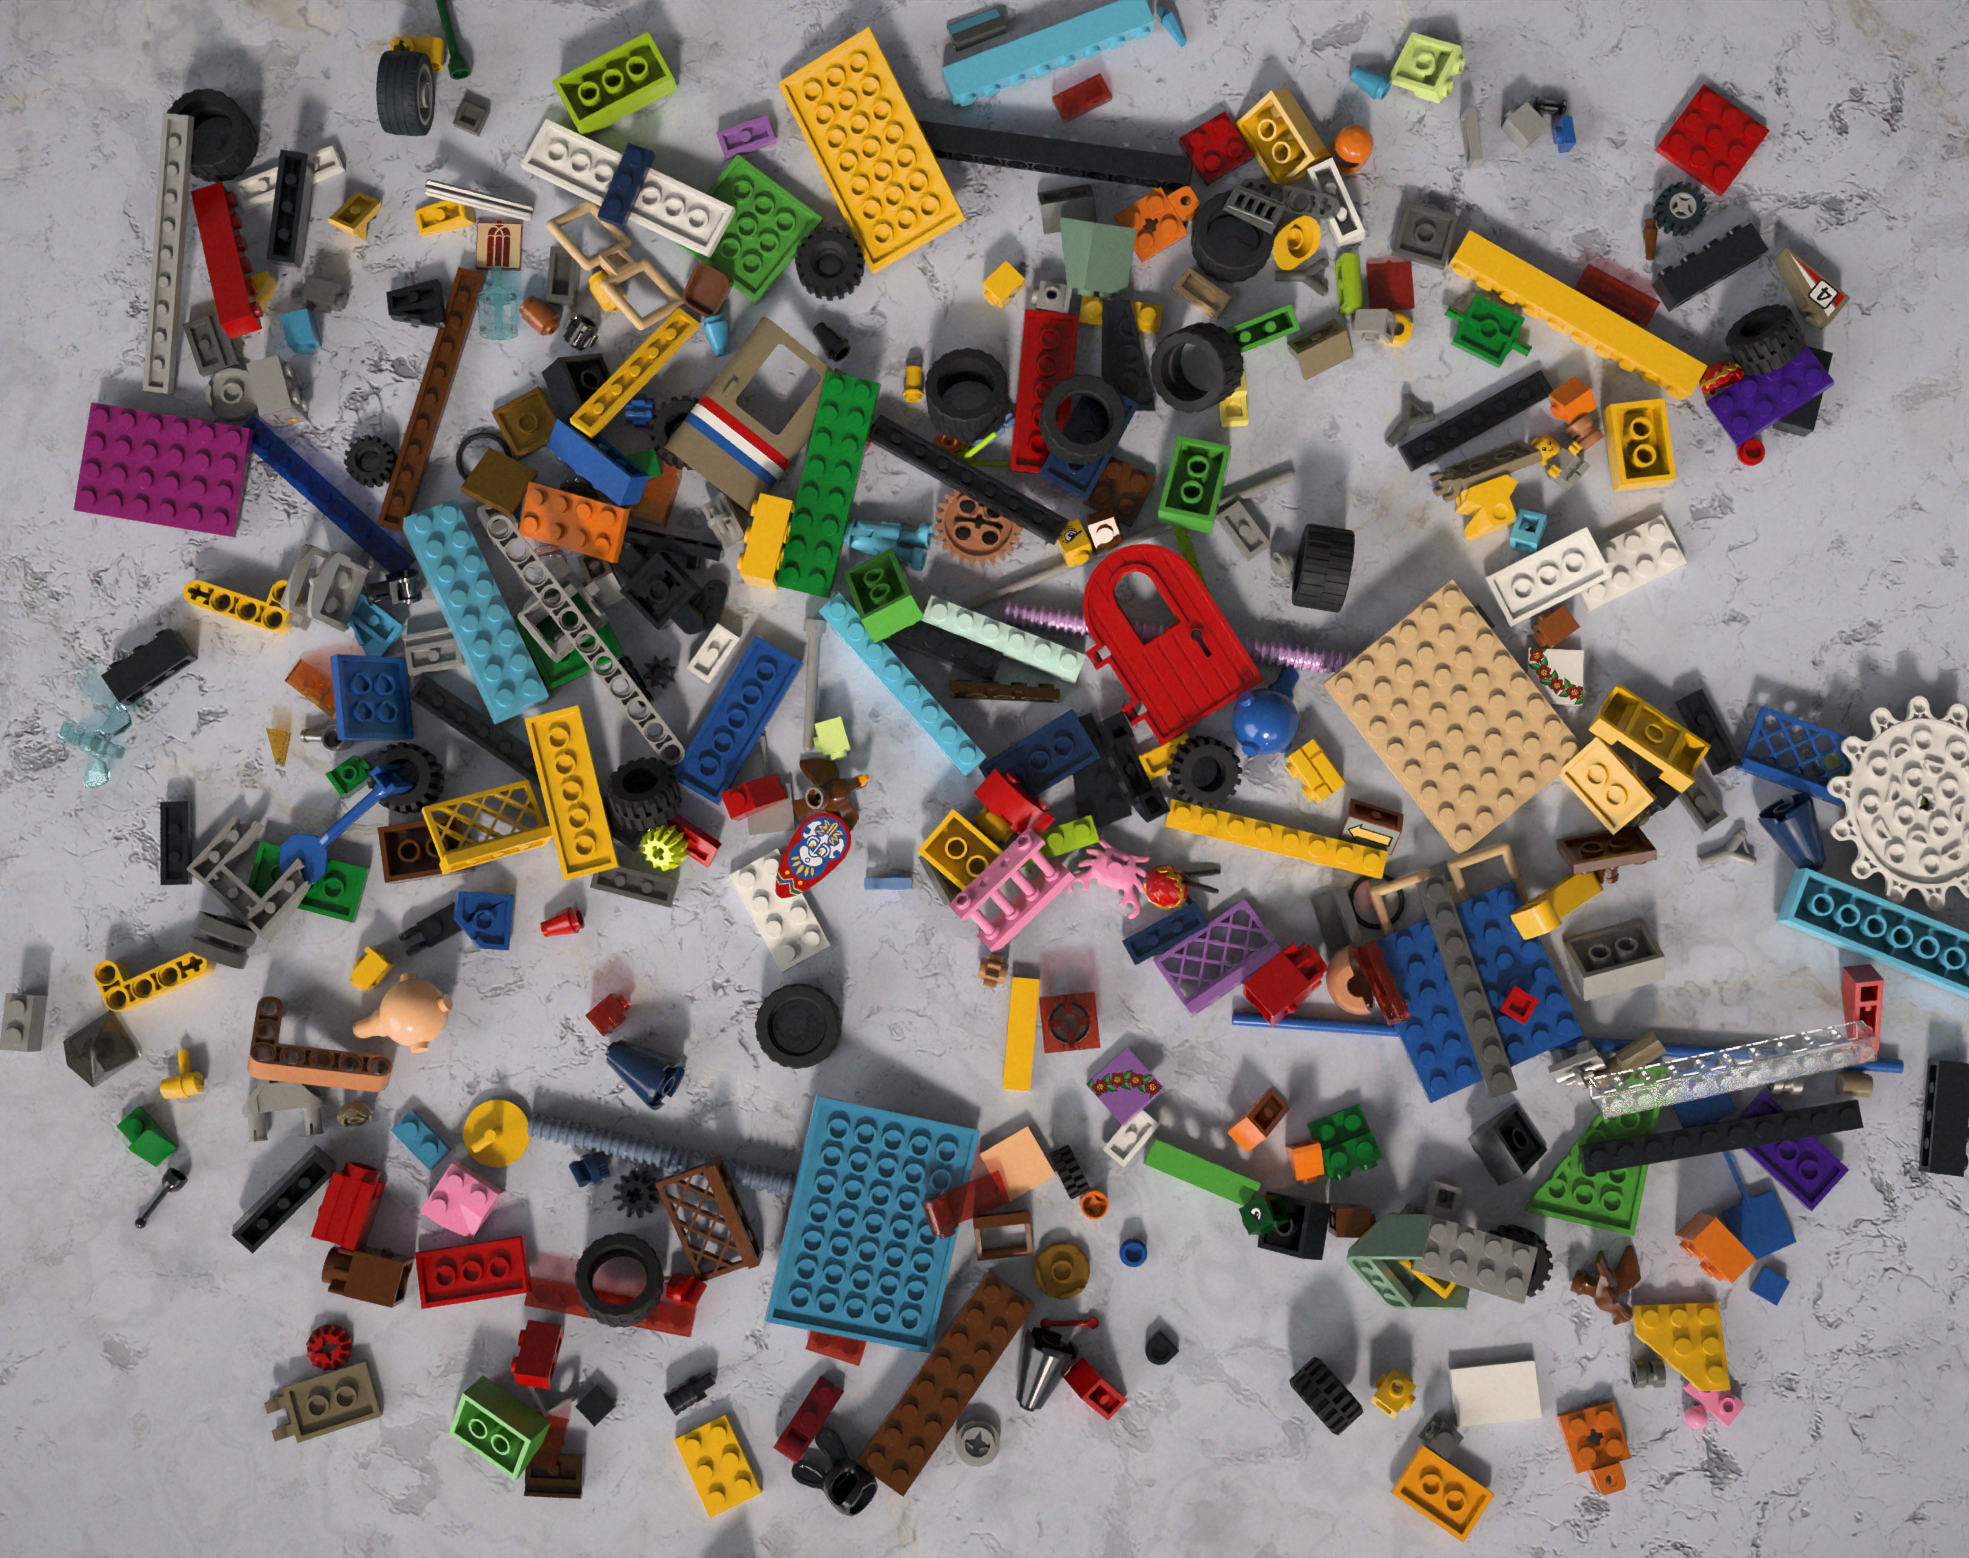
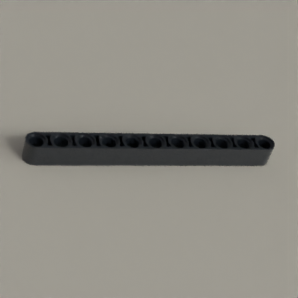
[918,120,1194,191]

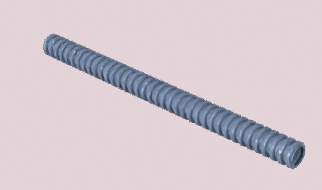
[527,1112,797,1197]

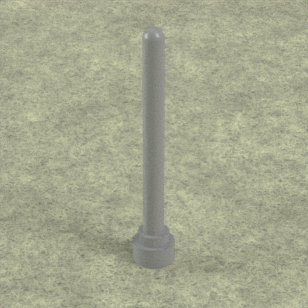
[803,619,826,752]

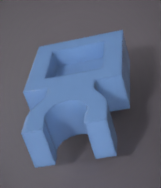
[864,872,913,890]

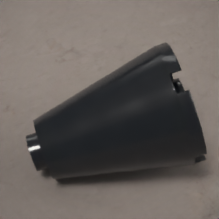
[1016,1327,1079,1412]

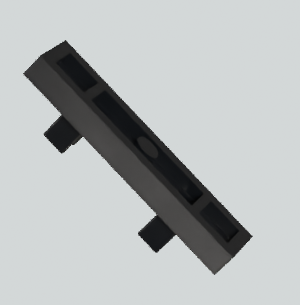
[623,525,725,570]

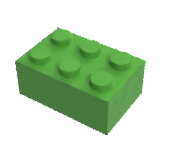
[1158,435,1232,534]
[844,548,924,643]

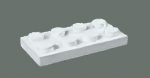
[1578,515,1687,612]
[1485,527,1612,627]
[729,848,831,973]

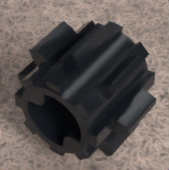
[563,314,599,351]
[643,656,678,690]

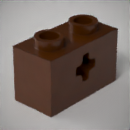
[1328,1203,1376,1238]

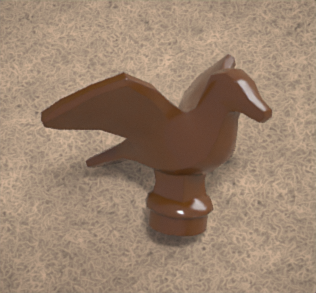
[1570,1245,1641,1325]

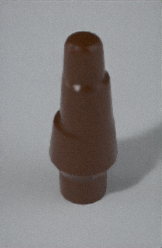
[1643,218,1658,261]

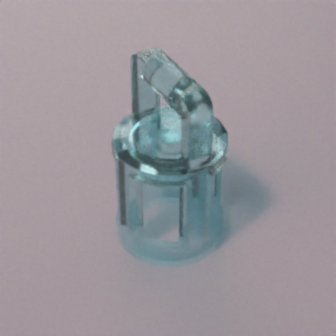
[478,266,518,340]

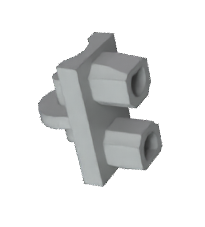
[700,492,746,549]
[1548,1040,1606,1090]

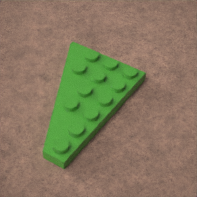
[1524,1065,1668,1236]

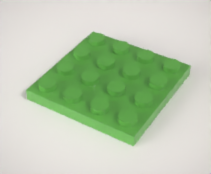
[672,154,823,305]

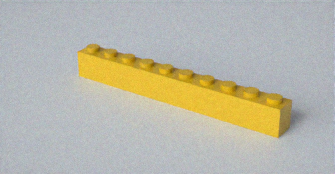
[1448,230,1708,400]

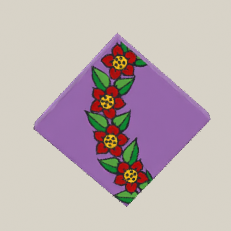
[1086,1047,1165,1127]

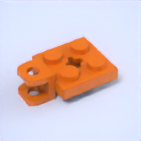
[1114,186,1200,263]
[1557,1401,1632,1495]

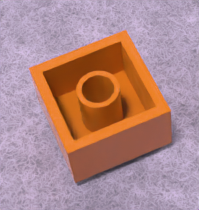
[1675,1212,1757,1283]

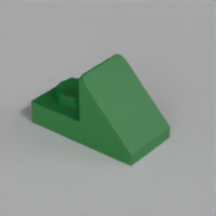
[116,1106,178,1167]

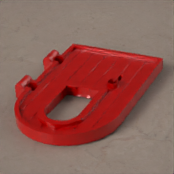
[1083,544,1264,746]

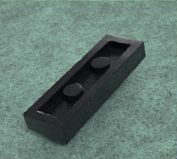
[1675,689,1741,775]
[160,801,192,886]

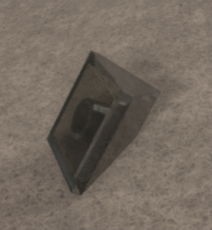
[63,1010,141,1088]

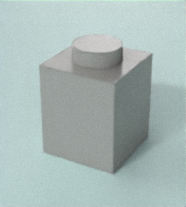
[1501,102,1548,152]

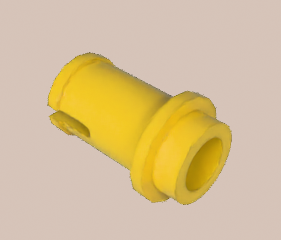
[902,366,924,403]

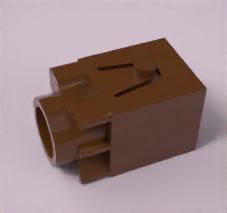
[321,1246,415,1308]

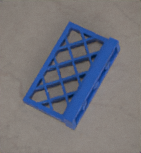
[1735,706,1851,807]

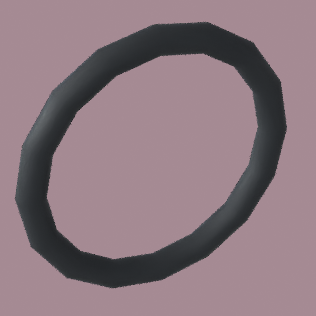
[456,432,512,480]
[1348,873,1405,930]

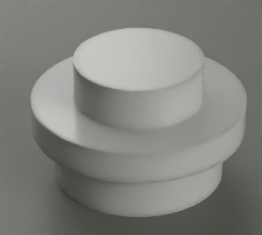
[1270,551,1294,578]

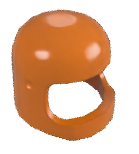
[1327,124,1374,175]

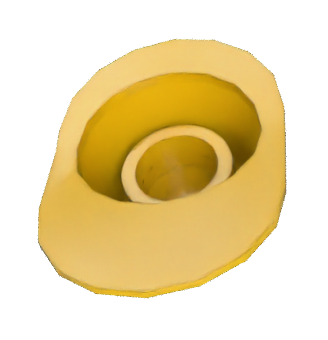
[1273,216,1321,270]

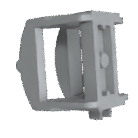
[280,544,371,632]
[518,574,611,663]

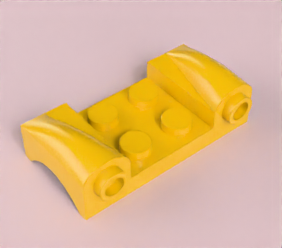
[1588,683,1711,793]

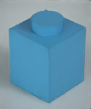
[280,308,322,354]

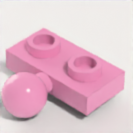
[1681,1380,1745,1429]

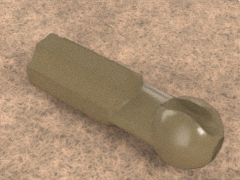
[1587,1030,1667,1092]

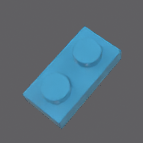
[391,1110,452,1170]

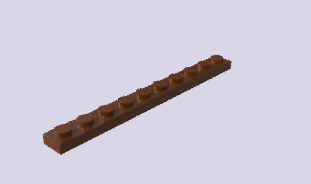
[377,267,487,533]

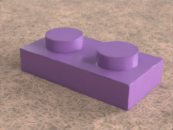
[716,115,777,161]

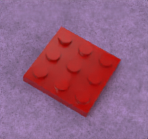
[1654,84,1770,197]

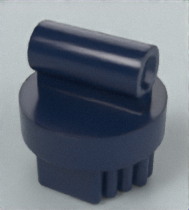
[569,1152,610,1187]

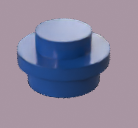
[1119,1238,1147,1267]

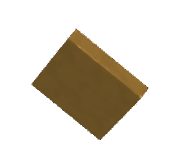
[491,386,557,461]
[461,447,538,516]

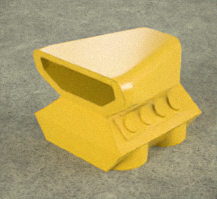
[1454,474,1518,541]

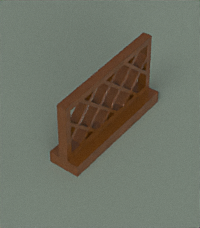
[655,1155,763,1282]

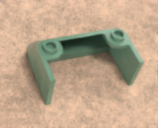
[1346,1212,1470,1310]

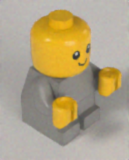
[1530,435,1590,492]

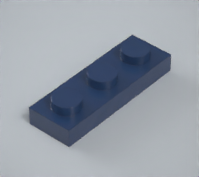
[597,143,655,229]
[1122,901,1209,966]

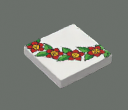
[1526,648,1584,706]

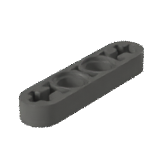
[1240,178,1340,220]

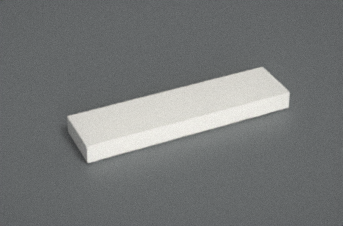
[233,144,345,211]

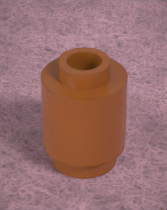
[519,296,560,336]

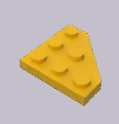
[1631,1302,1731,1391]

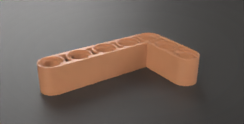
[247,996,393,1092]

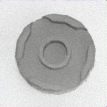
[205,367,258,422]

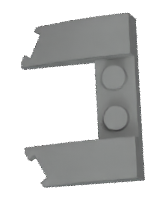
[186,817,311,942]

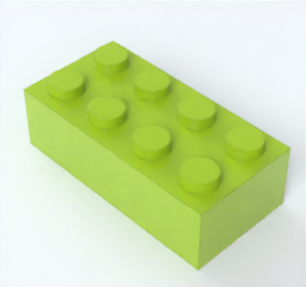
[552,31,678,138]

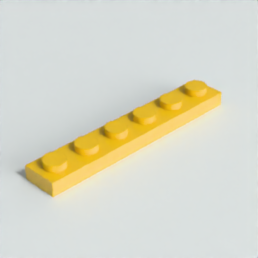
[570,307,700,439]

